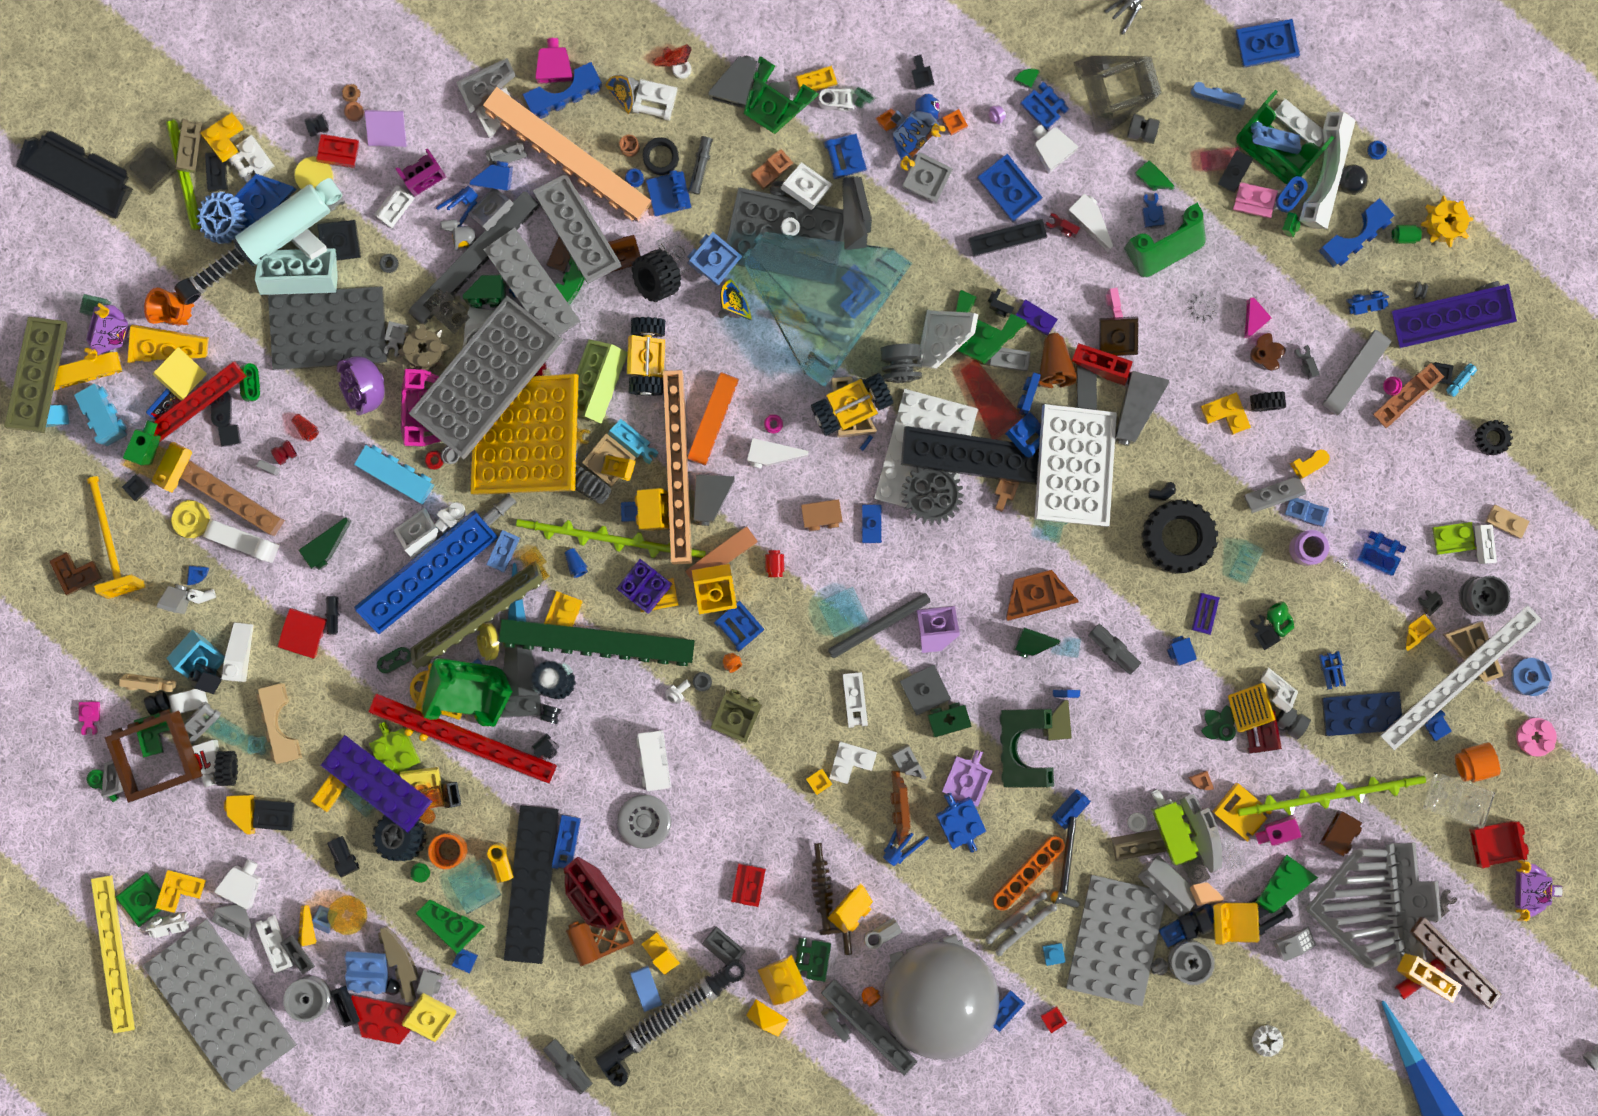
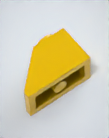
[224,795,255,835]

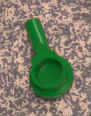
[87,769,119,803]

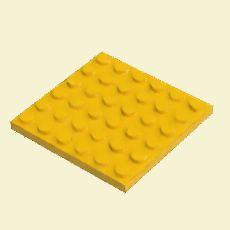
[471,374,578,495]

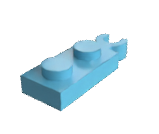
[608,419,658,464]

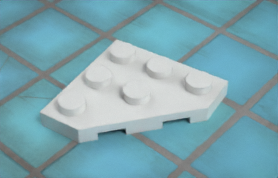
[917,310,978,369]

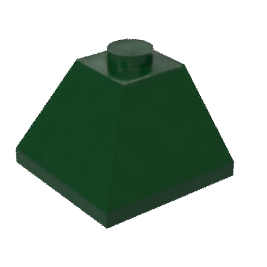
[1013,627,1061,658]

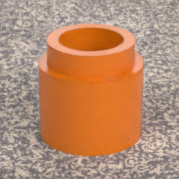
[1455,742,1500,783]
[428,832,467,869]

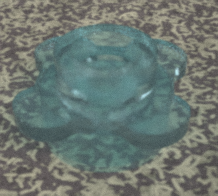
[247,735,267,755]

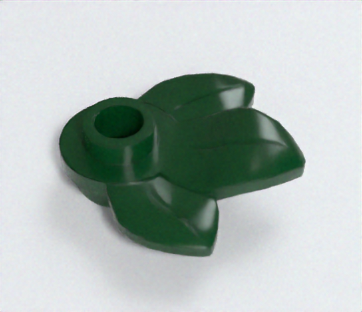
[1201,705,1236,741]

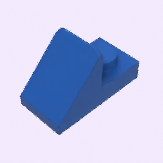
[1424,710,1452,741]

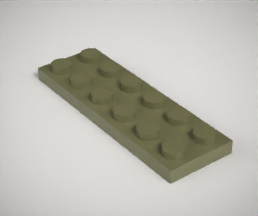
[4,317,68,433]

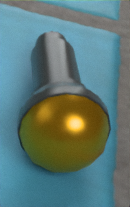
[1050,891,1079,908]

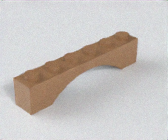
[180,459,285,536]

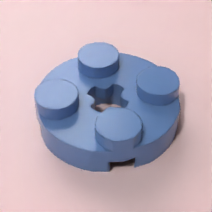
[1511,658,1552,696]

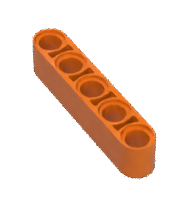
[688,372,739,466]
[992,835,1065,911]

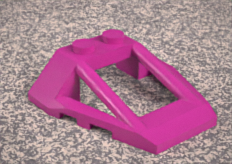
[401,369,441,447]

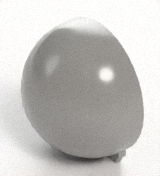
[883,933,999,1060]

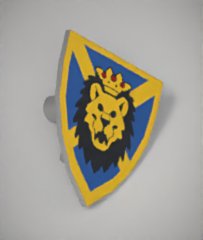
[605,75,639,114]

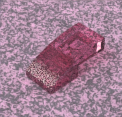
[1200,147,1239,172]

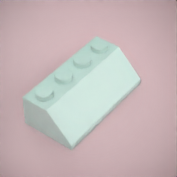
[255,248,338,295]

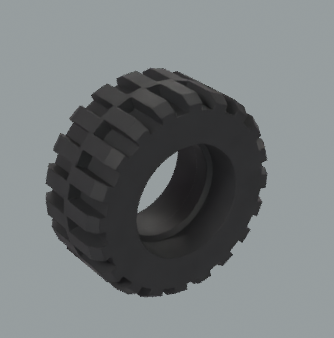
[1141,499,1218,574]

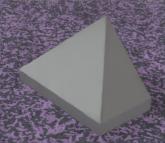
[102,761,123,798]
[212,905,251,939]

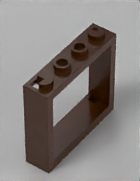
[104,709,203,803]

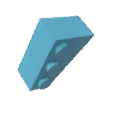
[74,384,127,446]

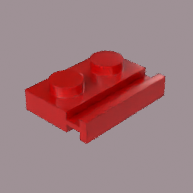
[316,134,360,168]
[731,863,766,907]

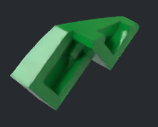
[1135,160,1175,191]

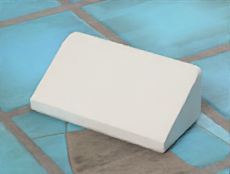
[374,185,415,228]

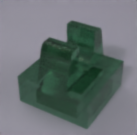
[854,87,876,109]

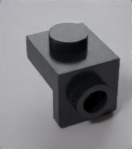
[988,288,1014,318]

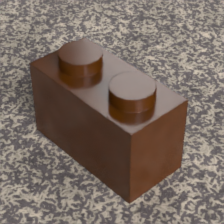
[1319,810,1362,857]

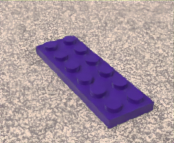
[1392,284,1517,348]
[320,735,433,832]

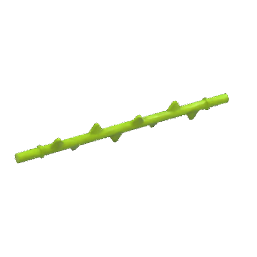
[516,519,706,558]
[1237,776,1426,816]

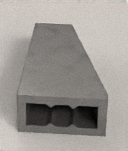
[1115,371,1170,446]

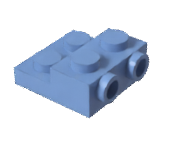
[687,232,742,286]
[345,951,389,994]

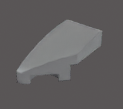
[891,744,927,779]

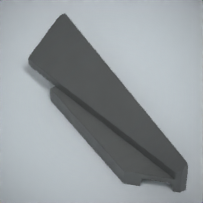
[842,176,872,250]

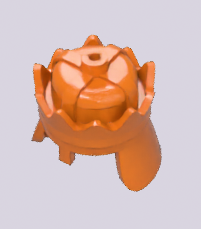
[144,287,194,327]

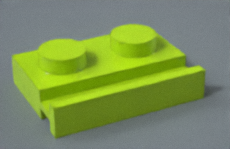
[1432,522,1476,555]

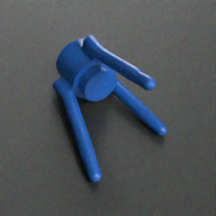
[436,186,478,227]
[883,829,929,867]

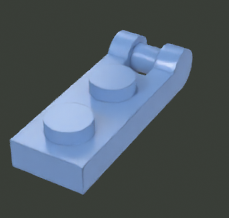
[1191,82,1246,110]
[1251,122,1301,154]

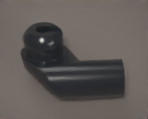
[1148,482,1176,501]

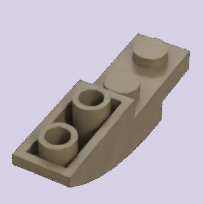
[378,926,419,1003]

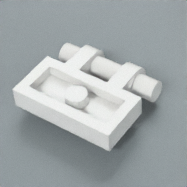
[228,135,275,183]

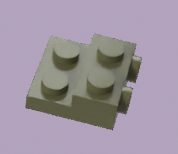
[711,689,762,743]

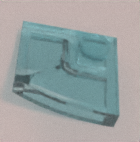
[816,586,869,638]

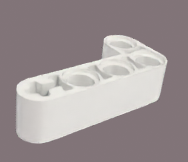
[203,519,280,563]

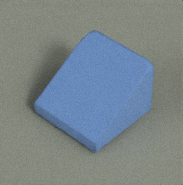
[312,905,338,934]

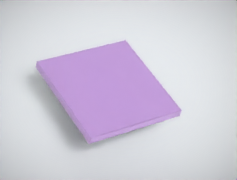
[365,110,406,147]

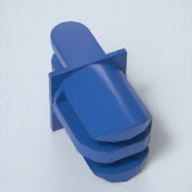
[1319,651,1346,690]

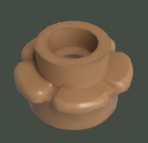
[342,84,361,102]

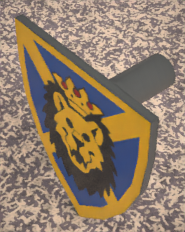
[718,279,752,321]

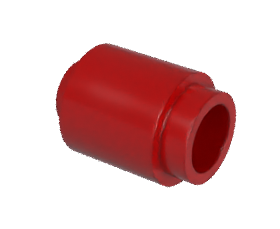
[765,550,785,577]

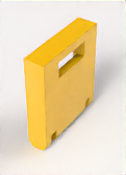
[151,442,192,493]
[1212,783,1272,842]

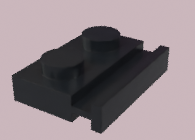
[253,799,296,831]

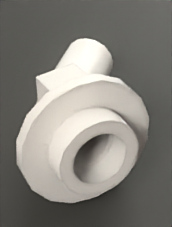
[665,679,691,704]

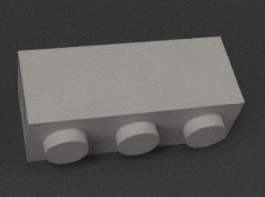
[1137,855,1196,916]

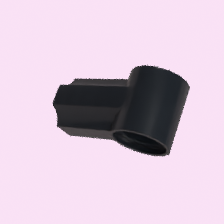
[327,836,360,878]

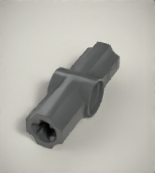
[1088,623,1141,675]
[543,1038,593,1095]

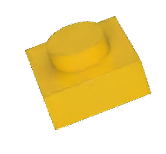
[806,768,833,795]

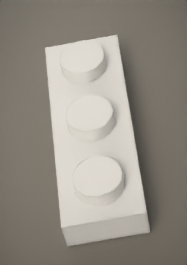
[1274,99,1324,147]

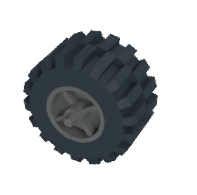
[372,815,427,861]

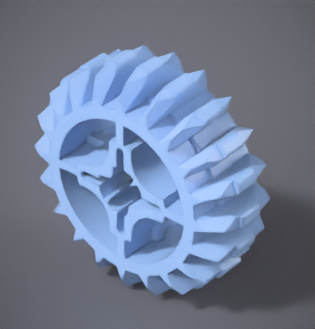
[196,192,248,244]

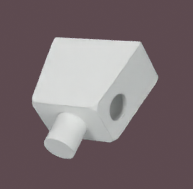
[1033,125,1078,173]
[214,859,261,909]

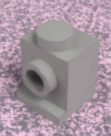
[416,969,445,997]

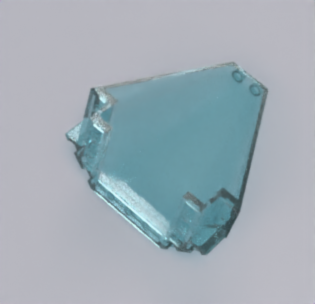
[743,232,912,387]

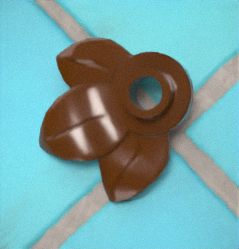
[1250,333,1286,371]

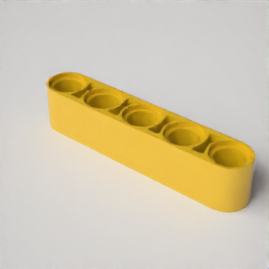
[54,352,122,391]

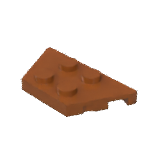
[1006,570,1079,621]
[890,771,911,846]

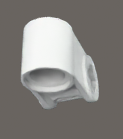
[818,88,854,111]

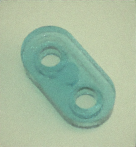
[208,717,245,745]

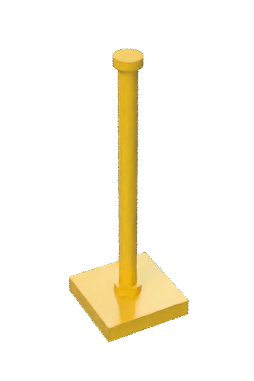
[87,476,145,599]

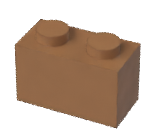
[801,499,843,532]

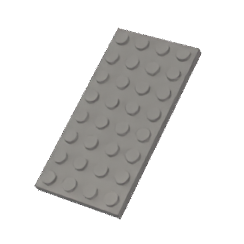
[409,296,563,459]
[143,919,297,1092]

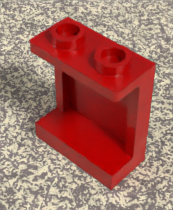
[1469,820,1529,869]

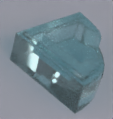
[1059,639,1081,658]

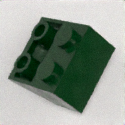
[463,275,506,308]

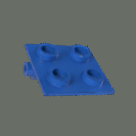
[646,170,692,217]

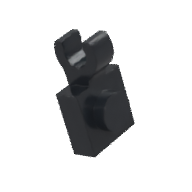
[911,54,935,90]

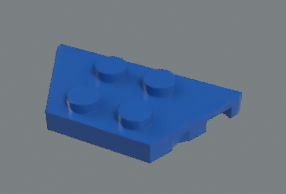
[234,174,297,231]

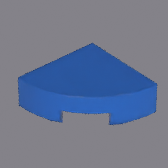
[187,566,209,585]
[1053,690,1080,698]

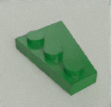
[1256,855,1318,914]
[416,900,485,955]

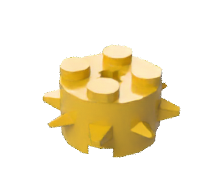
[1421,196,1473,248]

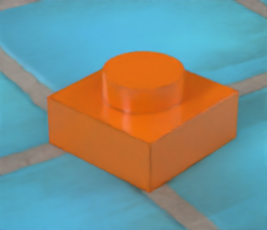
[875,108,897,132]
[942,109,968,136]

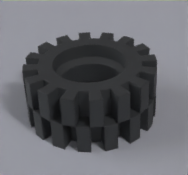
[1250,391,1286,412]
[1474,420,1513,455]
[214,751,238,786]

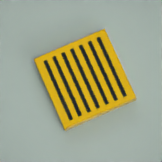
[1228,683,1275,733]

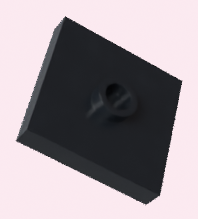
[317,220,361,261]

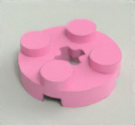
[1516,718,1557,756]

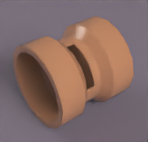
[619,134,640,157]

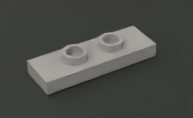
[1244,476,1306,513]

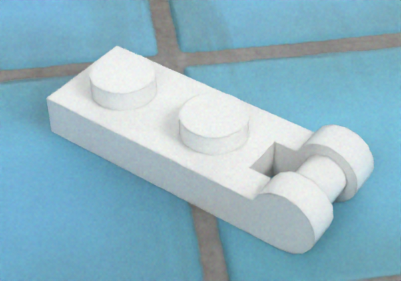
[843,672,868,728]
[255,915,294,973]

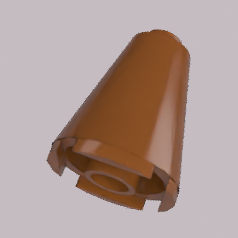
[1039,333,1077,388]

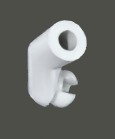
[187,589,216,604]

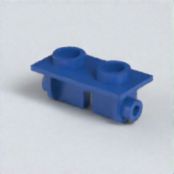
[1346,290,1389,315]
[1051,789,1091,830]

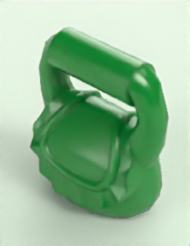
[1267,601,1294,637]

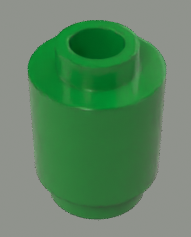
[1391,225,1422,244]

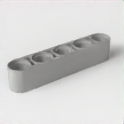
[1322,329,1391,416]

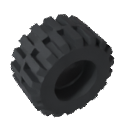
[631,249,681,302]

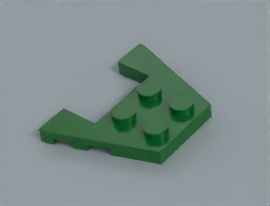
[744,56,819,134]
[956,290,1027,365]

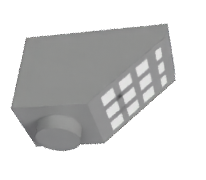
[1273,927,1316,962]

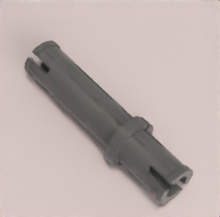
[688,136,713,195]

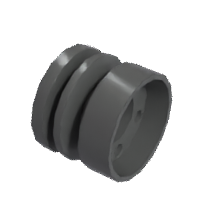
[881,344,922,383]
[1459,576,1510,616]

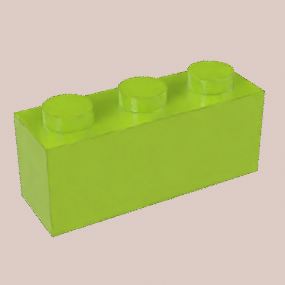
[1151,802,1198,865]

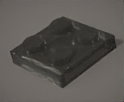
[124,141,177,195]

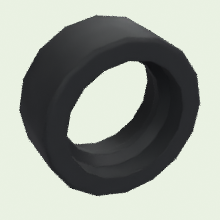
[642,137,679,176]

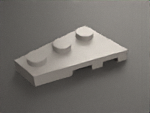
[456,58,516,113]

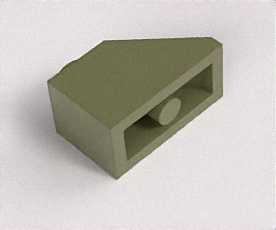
[1042,700,1072,741]

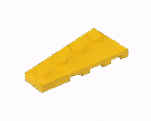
[127,325,209,363]

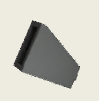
[708,55,758,109]
[694,475,735,526]

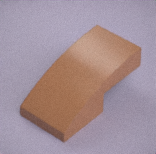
[751,149,793,190]

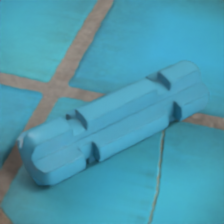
[1446,363,1477,397]

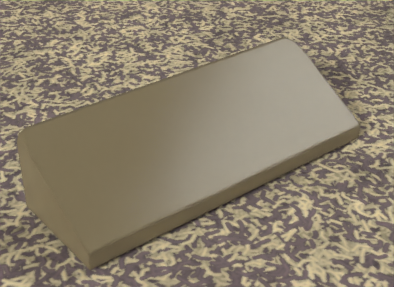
[1111,829,1167,861]

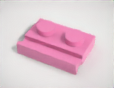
[1233,182,1278,219]

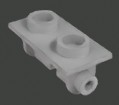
[485,139,527,165]

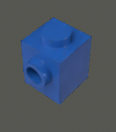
[1167,635,1197,666]

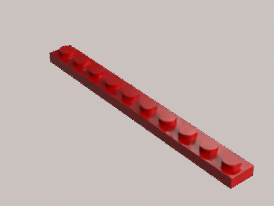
[369,693,557,784]

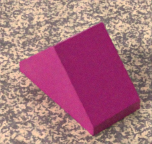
[1244,297,1272,338]

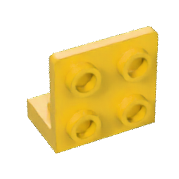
[1213,903,1259,944]

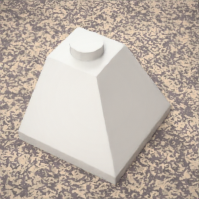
[394,508,438,559]

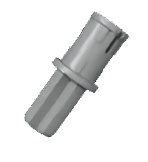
[482,493,517,526]

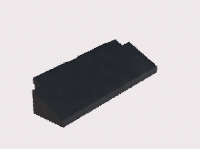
[16,131,133,219]

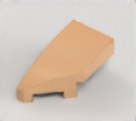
[1190,883,1224,906]

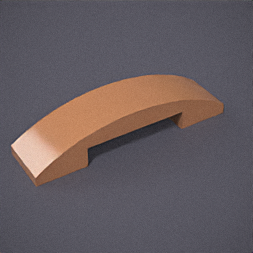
[1373,363,1444,428]
[685,527,758,583]

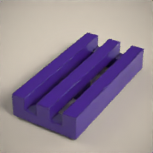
[1191,593,1220,635]

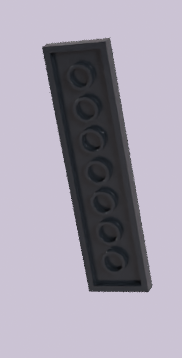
[901,426,1039,485]
[504,805,559,964]

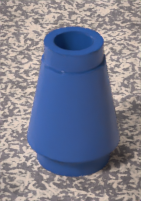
[564,548,588,578]

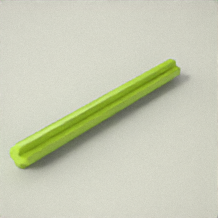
[166,120,202,230]

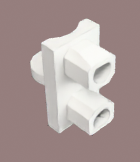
[435,502,465,532]

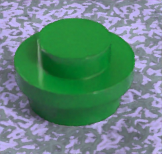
[411,863,430,883]

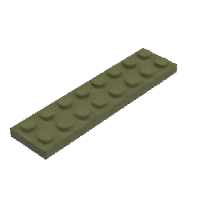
[410,561,544,669]

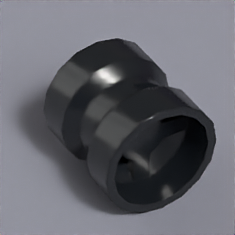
[304,113,329,137]
[144,691,170,715]

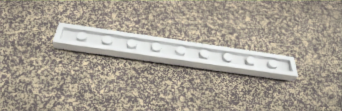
[1380,605,1542,750]

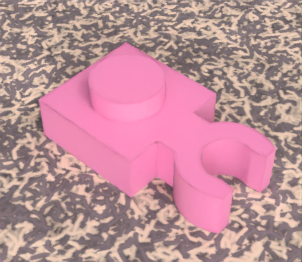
[1105,287,1123,318]

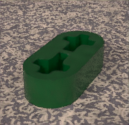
[377,647,412,673]

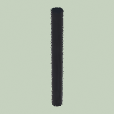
[1060,816,1077,894]

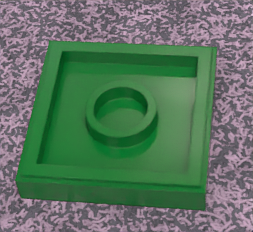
[116,872,161,927]

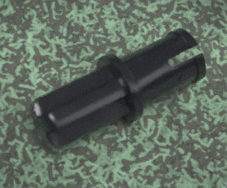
[325,596,340,635]

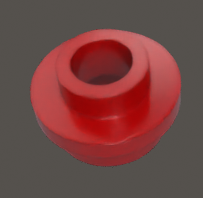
[425,451,444,470]

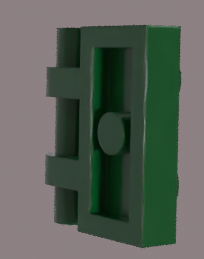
[795,937,832,982]

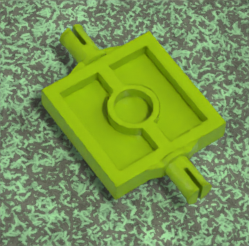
[369,721,420,774]

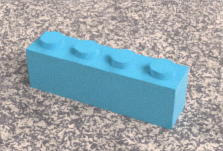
[354,445,434,505]

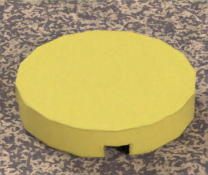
[295,156,334,189]
[171,500,210,538]
[477,622,499,661]

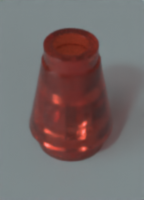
[291,414,319,442]

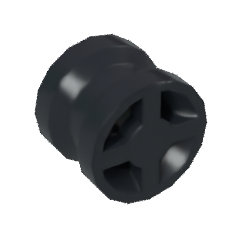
[539,704,562,724]

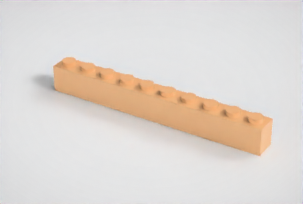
[483,87,652,221]
[663,370,692,564]

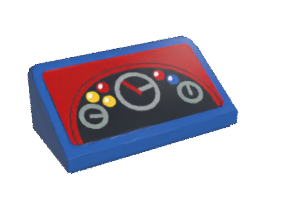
[146,388,181,420]

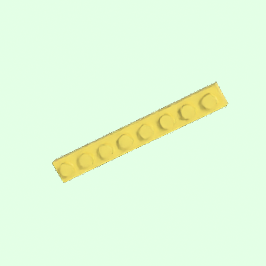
[91,875,135,1033]

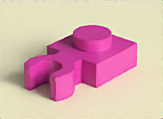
[79,702,100,735]

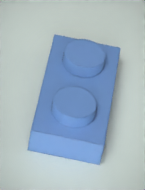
[486,530,520,573]

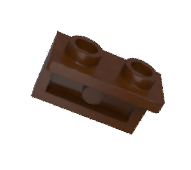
[608,235,641,273]

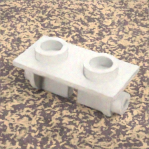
[145,912,189,938]

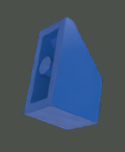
[470,161,513,191]

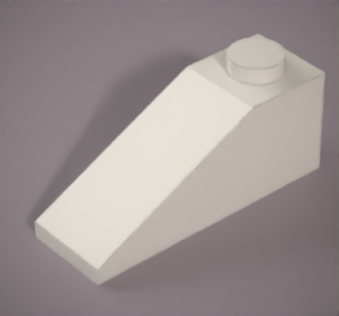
[1067,193,1113,252]
[747,438,809,469]
[222,622,253,682]

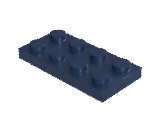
[1322,691,1402,736]

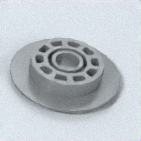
[617,795,671,849]

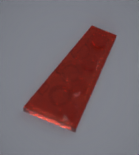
[960,360,1023,439]

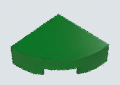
[1014,69,1040,89]

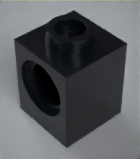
[188,663,222,694]

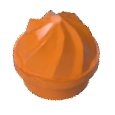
[723,653,742,673]
[862,987,882,1007]

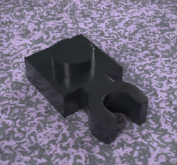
[1250,614,1282,650]

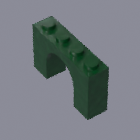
[1000,709,1054,788]

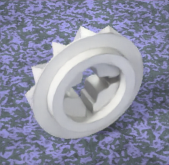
[1252,1025,1284,1057]

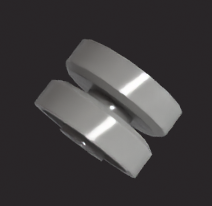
[1168,939,1214,985]
[283,976,331,1022]

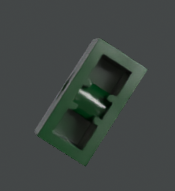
[927,702,972,738]

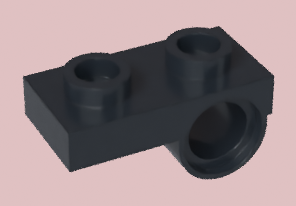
[532,733,559,760]

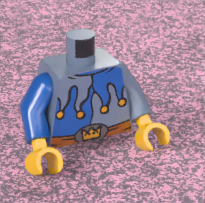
[890,110,946,171]

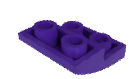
[616,559,672,614]

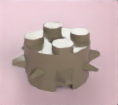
[398,323,451,371]

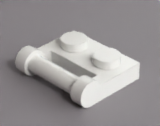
[633,79,678,121]

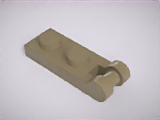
[175,118,202,173]

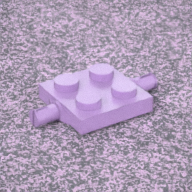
[942,750,992,807]

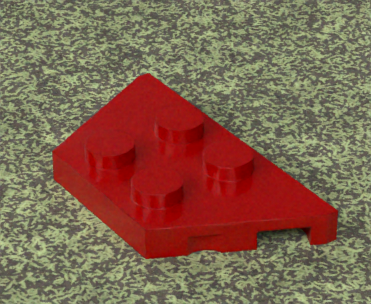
[351,994,413,1045]

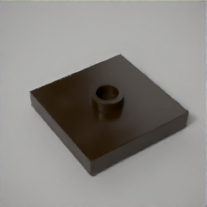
[1099,316,1139,356]

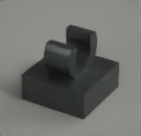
[1418,590,1443,617]

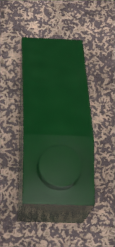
[298,517,352,570]

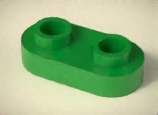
[239,363,260,402]

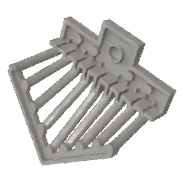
[1306,842,1442,968]

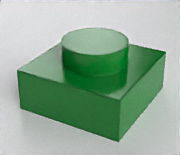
[1282,212,1301,238]

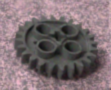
[901,467,964,526]

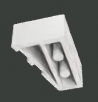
[636,730,671,791]

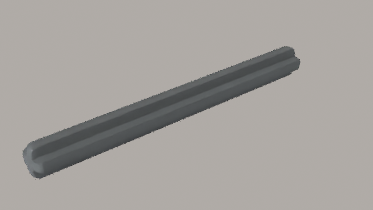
[828,593,931,658]

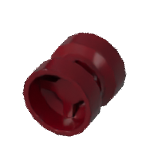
[271,440,297,466]

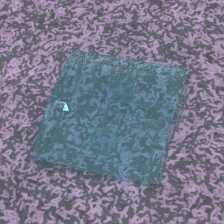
[448,859,501,914]

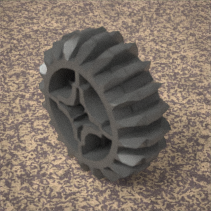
[575,465,611,504]

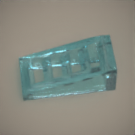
[1229,540,1264,584]

